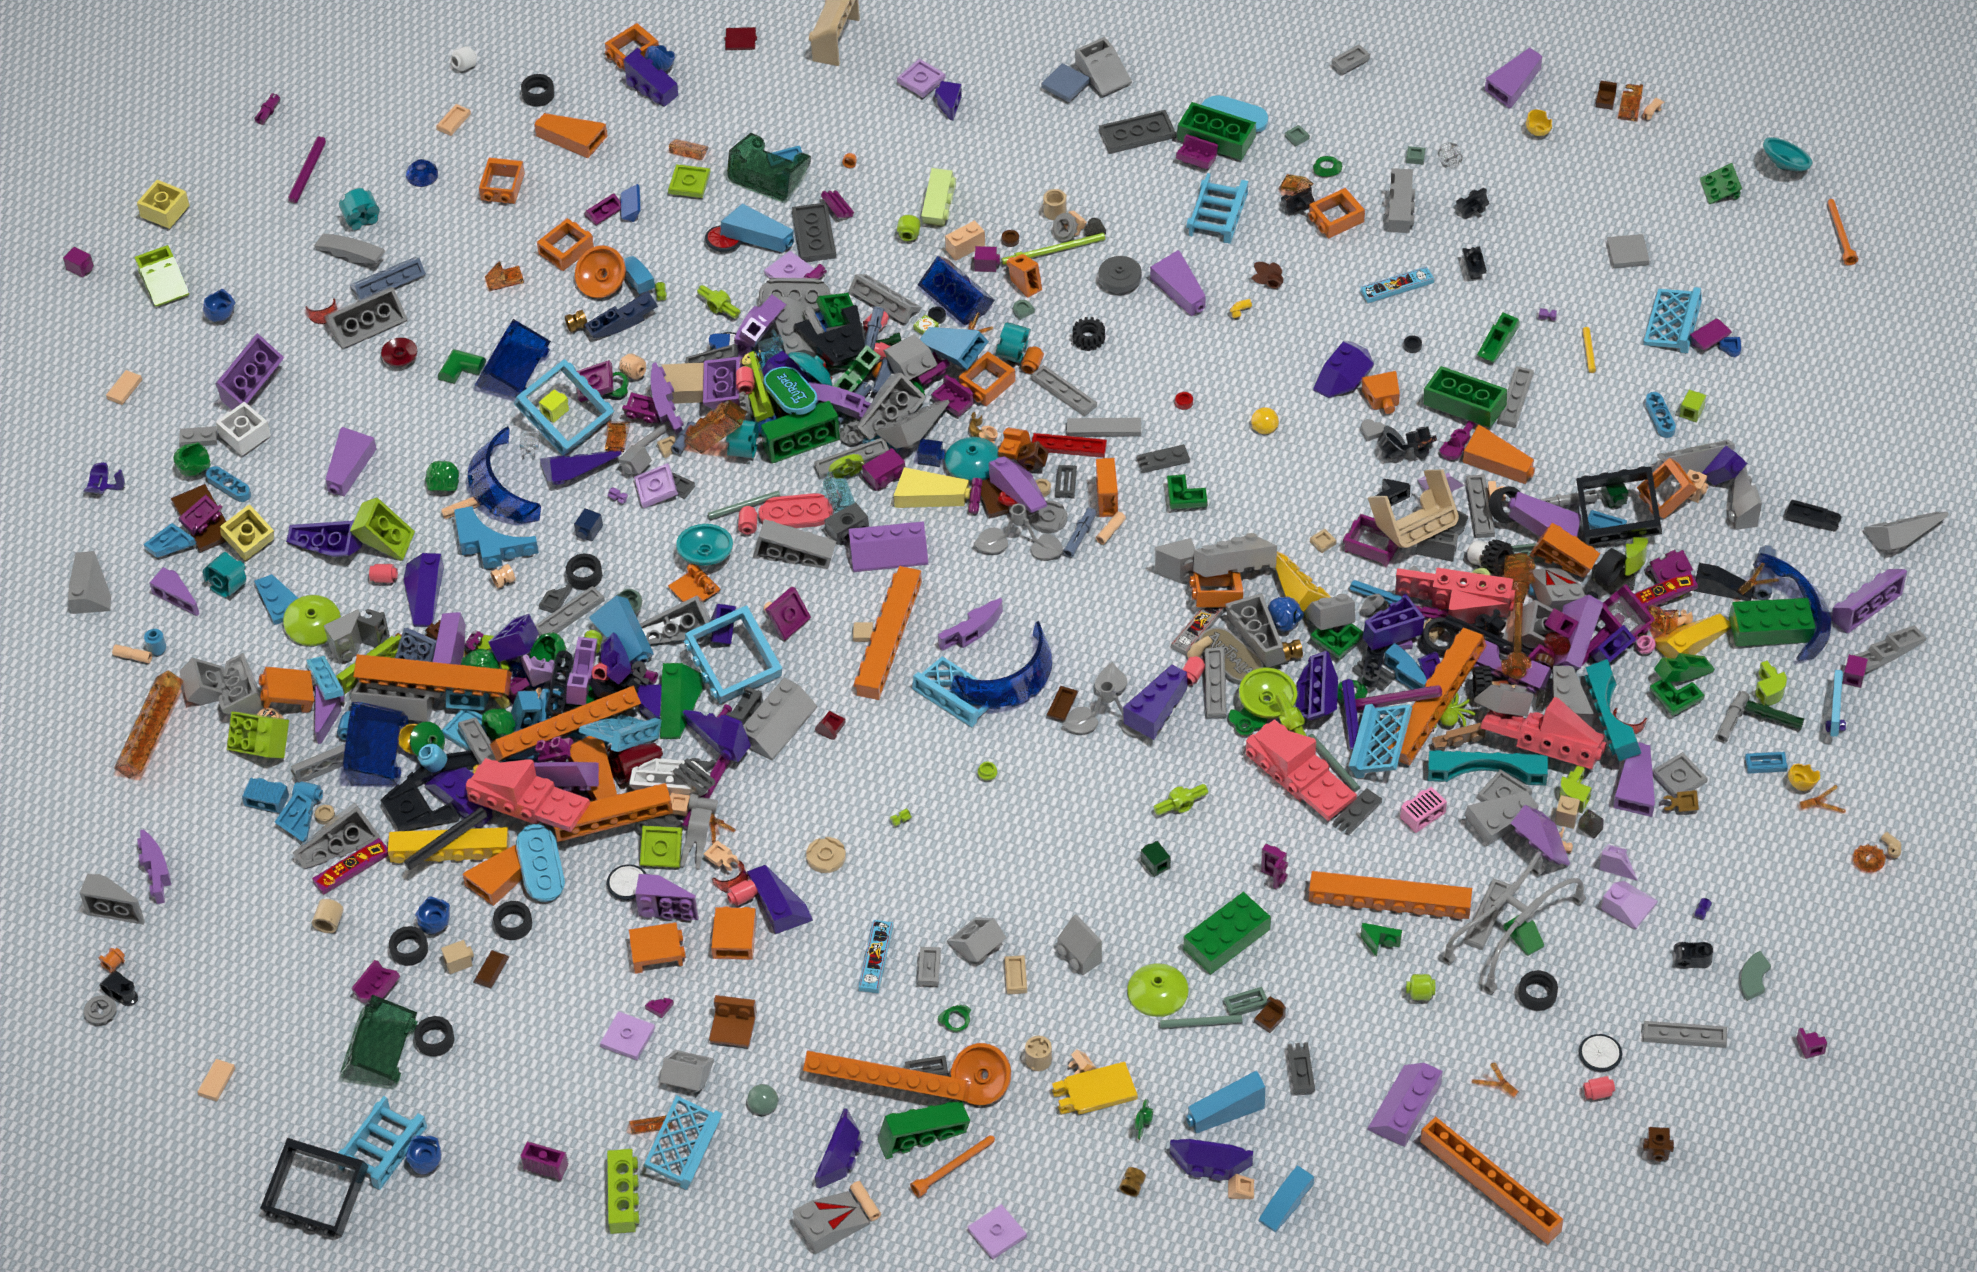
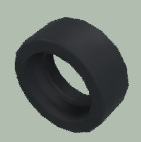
[521,74,555,106]
[1489,486,1520,523]
[1594,548,1626,587]
[566,553,603,590]
[1421,617,1459,656]
[493,901,533,940]
[389,926,428,966]
[1518,970,1558,1011]
[414,1016,455,1057]

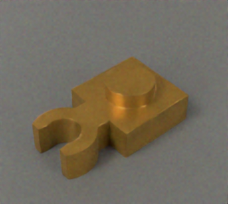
[1663,790,1699,812]

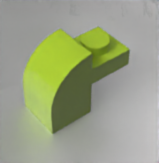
[1755,660,1787,706]
[1559,765,1592,814]

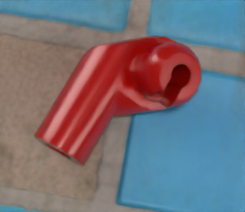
[998,492,1019,507]

